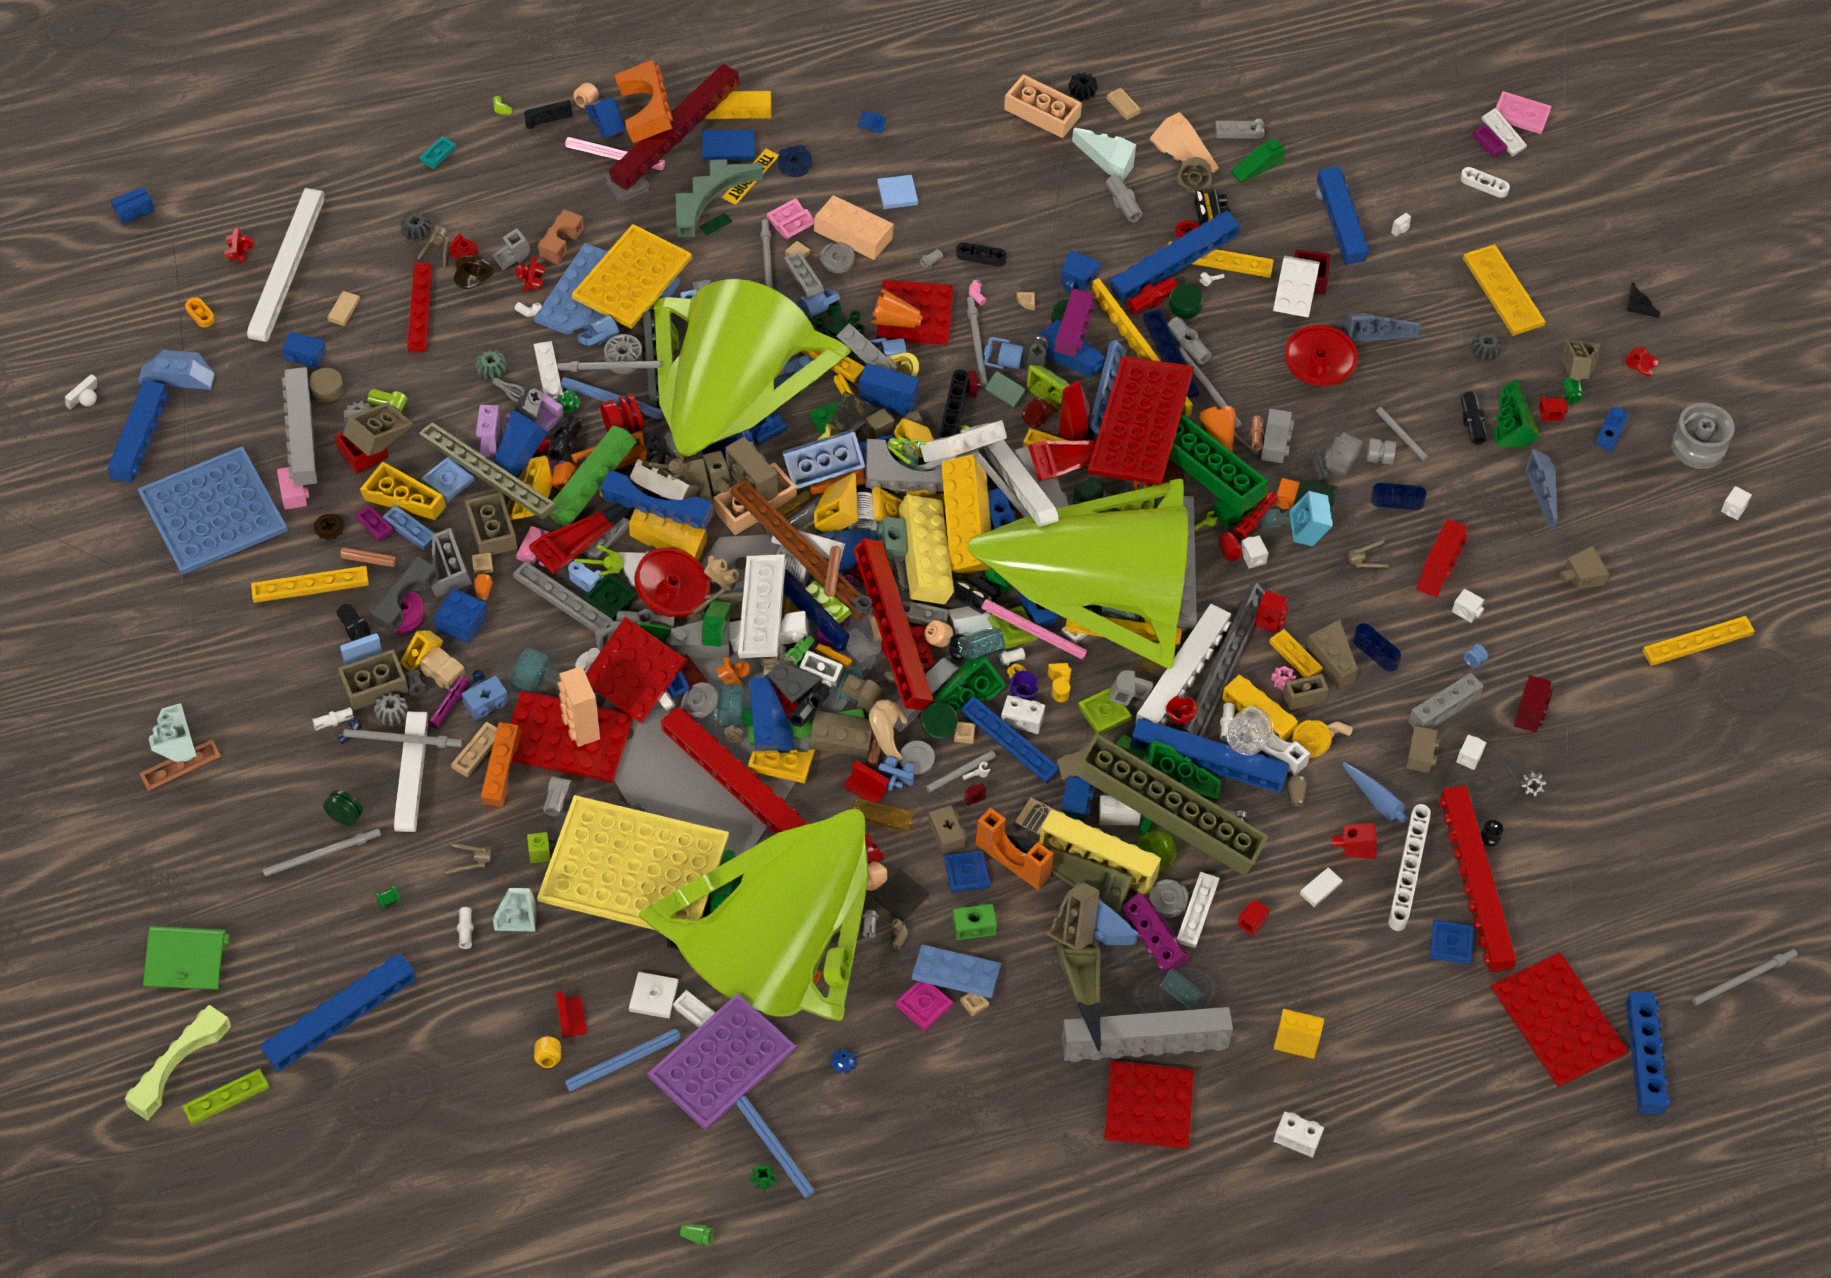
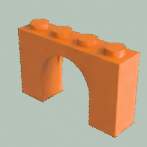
[976,808,1054,890]

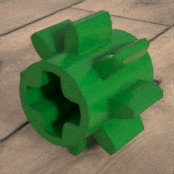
[557,390,580,413]
[750,1163,777,1192]

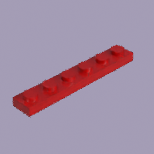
[407,263,433,352]

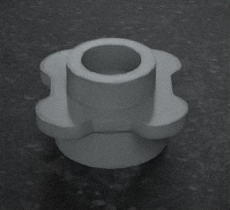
[853,595,873,615]

